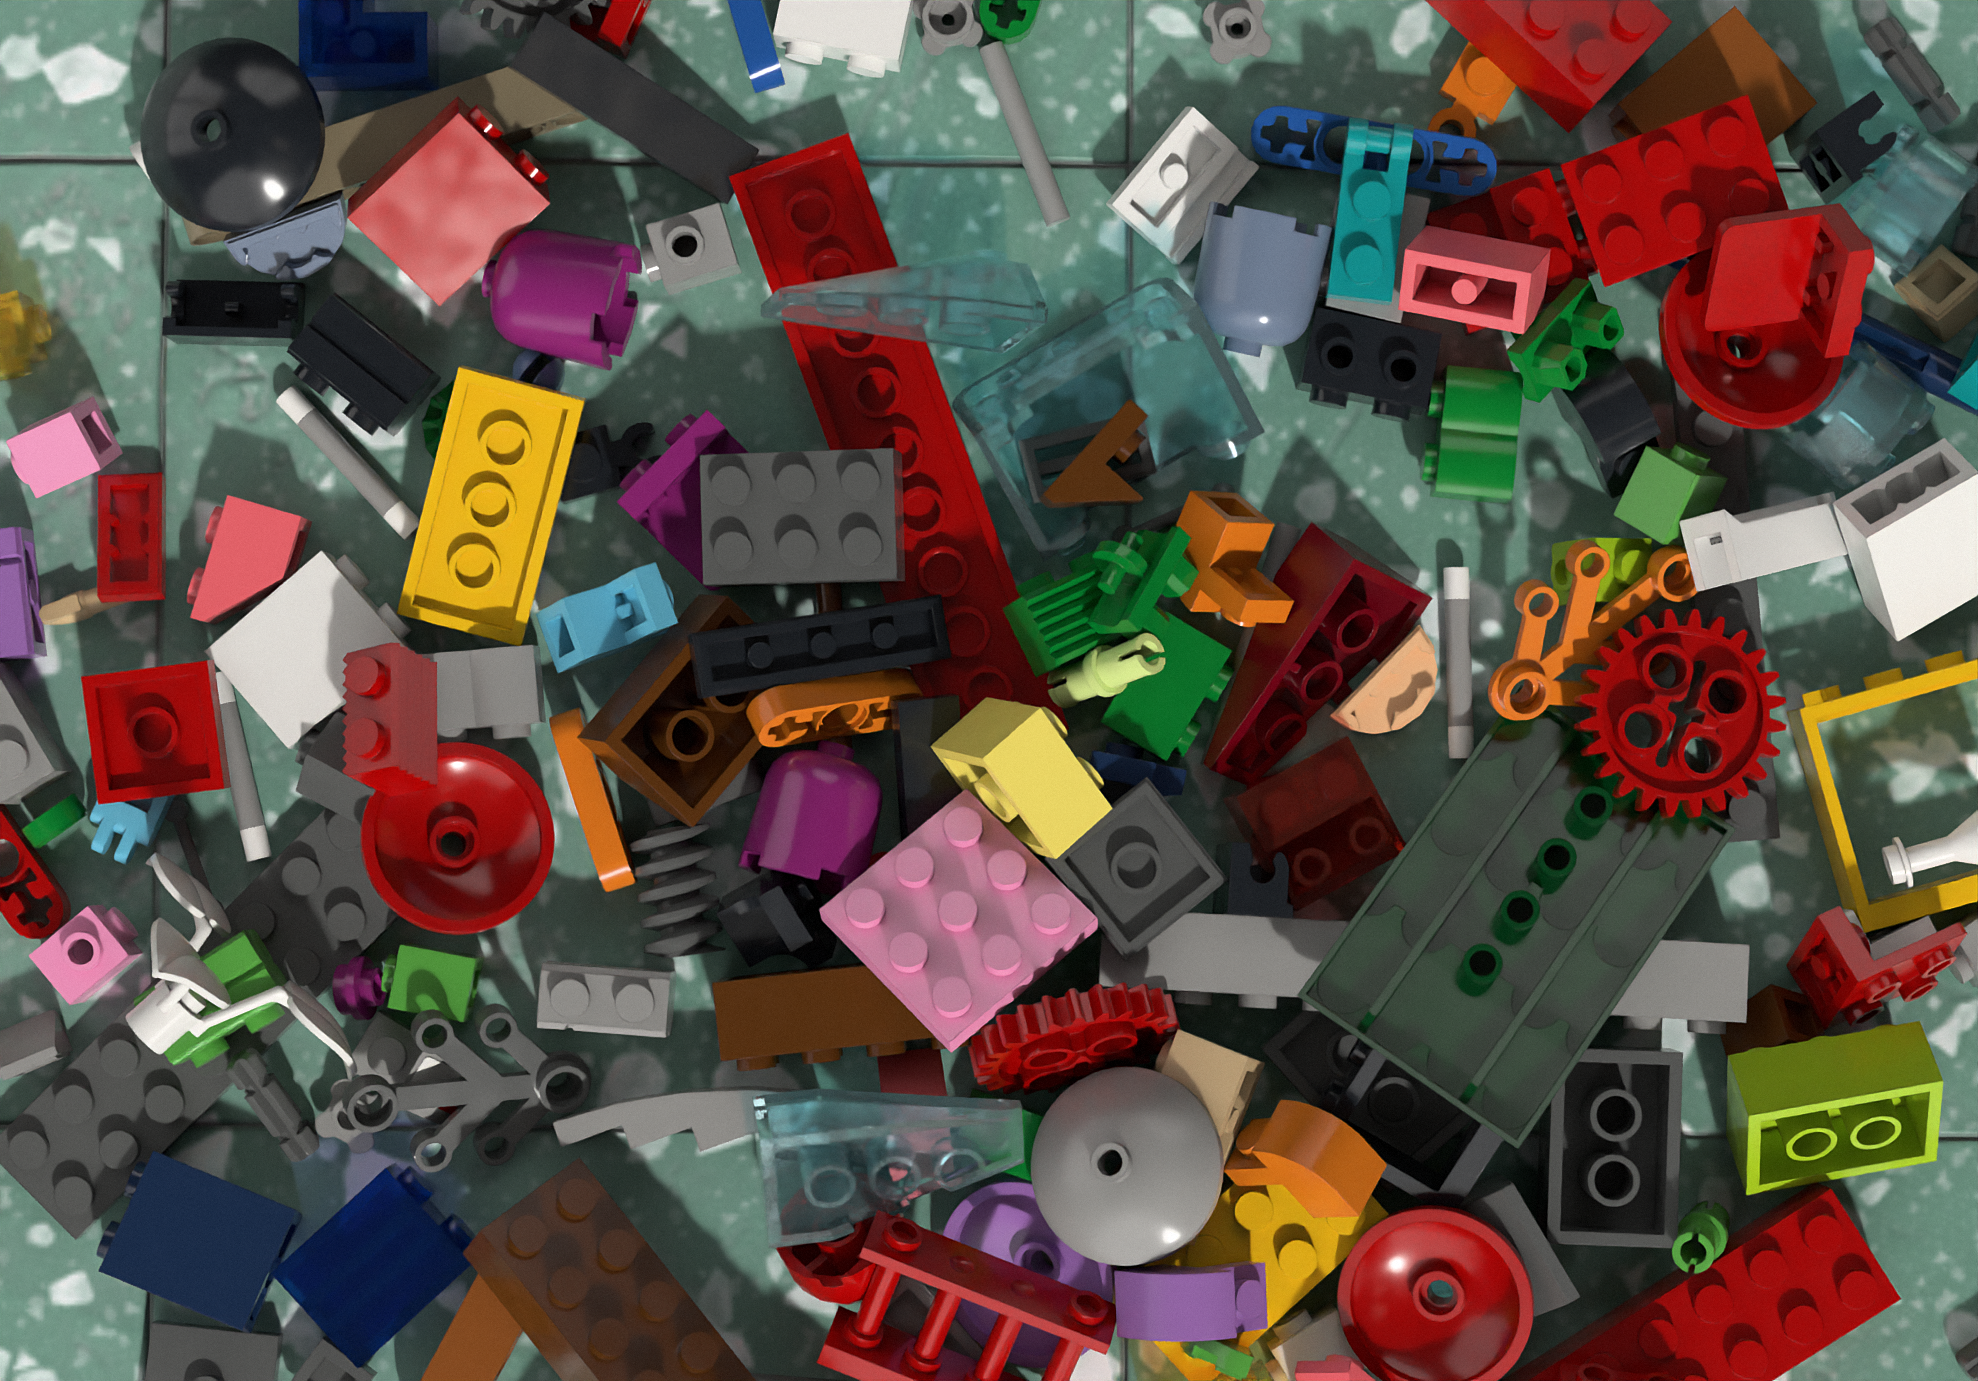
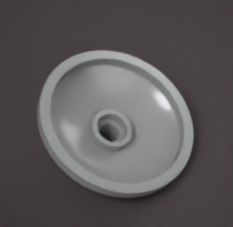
[1031,1067,1224,1266]

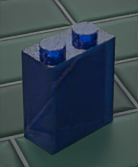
[271,1162,475,1369]

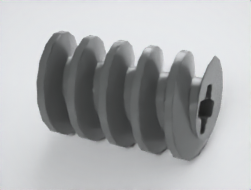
[630,823,726,959]

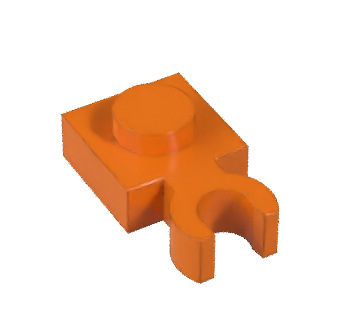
[1426,42,1516,154]

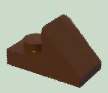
[1039,399,1149,508]

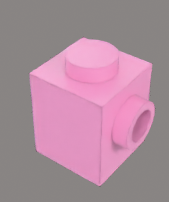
[6,397,123,498]
[29,904,143,1005]

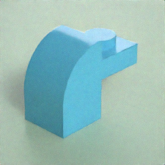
[536,562,678,673]

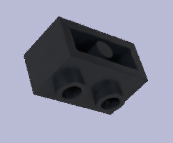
[1296,307,1442,422]

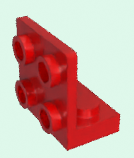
[1786,906,1967,1030]

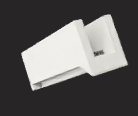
[1679,492,1848,592]

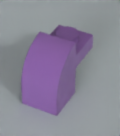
[1114,1261,1268,1342]

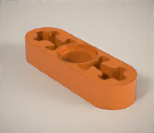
[746,668,923,747]
[549,707,638,893]

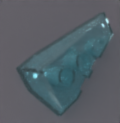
[760,250,1048,354]
[752,1089,1024,1248]

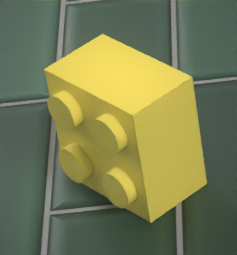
[930,697,1113,859]

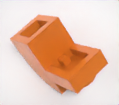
[1176,490,1294,627]
[1224,1100,1387,1218]

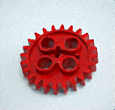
[1574,609,1787,818]
[968,982,1181,1095]

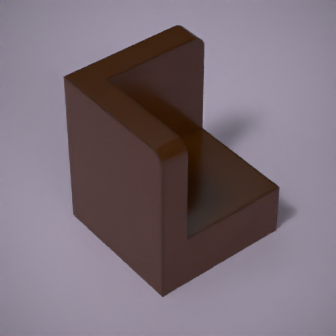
[1720,984,1826,1060]

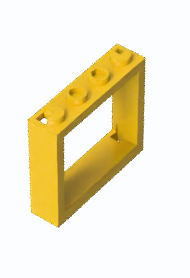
[1786,650,1978,933]

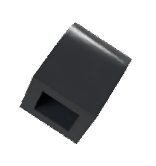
[1551,346,1661,499]

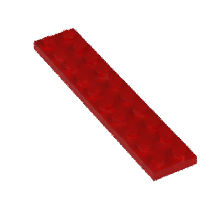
[729,133,1069,730]

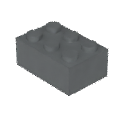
[700,448,905,587]
[1536,1045,1683,1248]

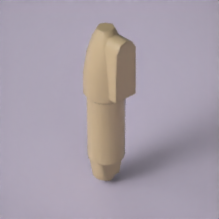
[39,587,130,625]

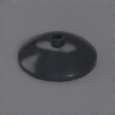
[140,37,325,232]

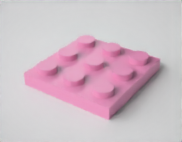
[819,789,1098,1053]

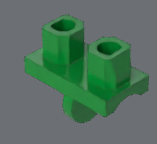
[1506,277,1624,403]
[1087,526,1199,642]

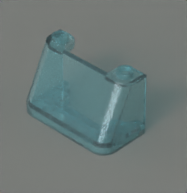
[952,277,1265,561]

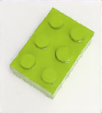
[1726,1021,1943,1195]

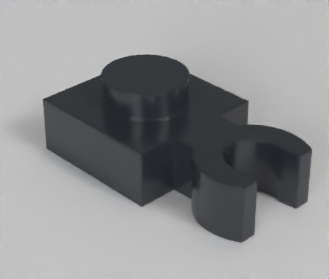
[560,422,661,505]

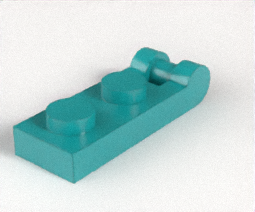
[1325,117,1414,305]

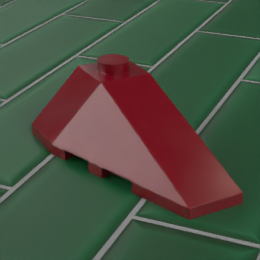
[1203,522,1433,787]

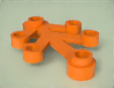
[1488,540,1697,720]

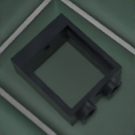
[1316,1038,1503,1209]

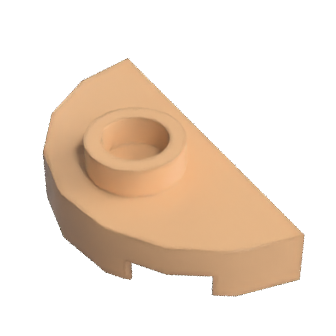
[1328,625,1438,735]

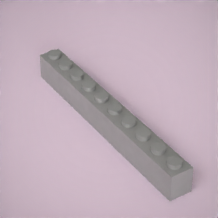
[1095,913,1750,1034]

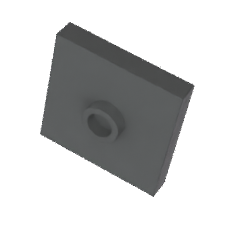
[1043,777,1228,961]
[145,1320,283,1381]

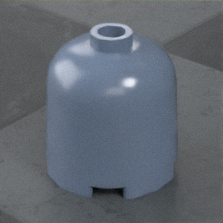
[1192,201,1334,357]

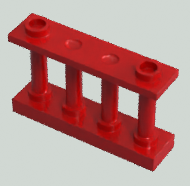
[817,1209,1116,1381]

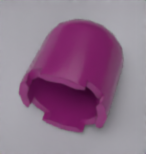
[482,228,642,371]
[738,740,883,897]

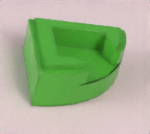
[1181,1339,1254,1380]

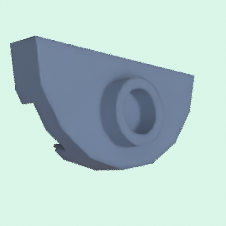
[223,192,348,281]

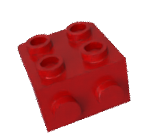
[1699,203,1875,358]

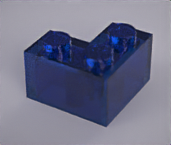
[298,0,439,92]

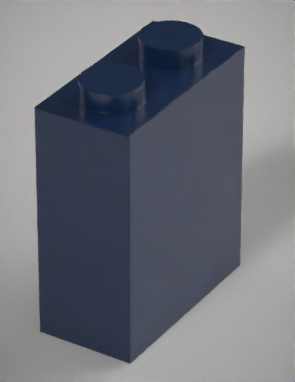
[96,1151,303,1334]

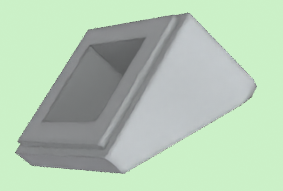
[0,1010,73,1081]

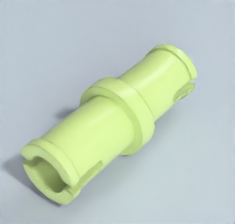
[1047,633,1165,708]

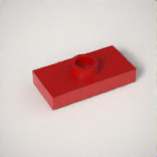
[97,472,166,603]

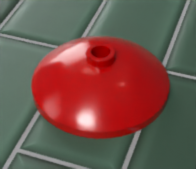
[1659,248,1844,429]
[360,742,555,935]
[1337,1205,1534,1381]

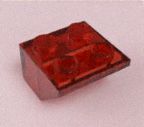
[1223,736,1406,911]

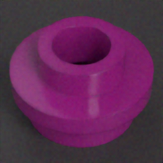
[332,956,386,1021]

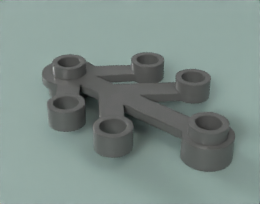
[342,1004,591,1172]

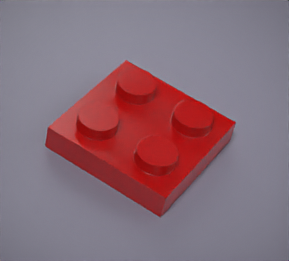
[81,660,231,805]

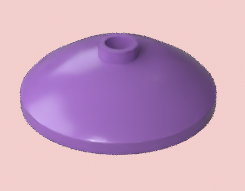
[943,1178,1117,1368]

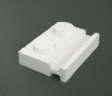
[1106,107,1259,265]

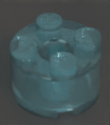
[1845,124,1978,278]
[1780,341,1935,490]

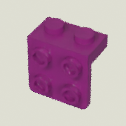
[617,410,749,591]

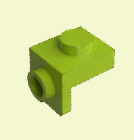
[1550,537,1652,606]

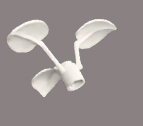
[126,852,358,1080]

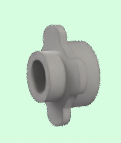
[913,0,983,56]
[1203,0,1272,64]
[315,1078,378,1154]

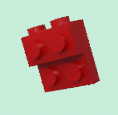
[1425,168,1598,336]

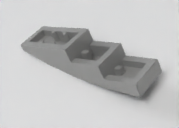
[553,1086,825,1152]

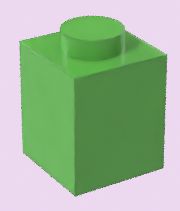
[1613,442,1728,546]
[381,942,484,1022]

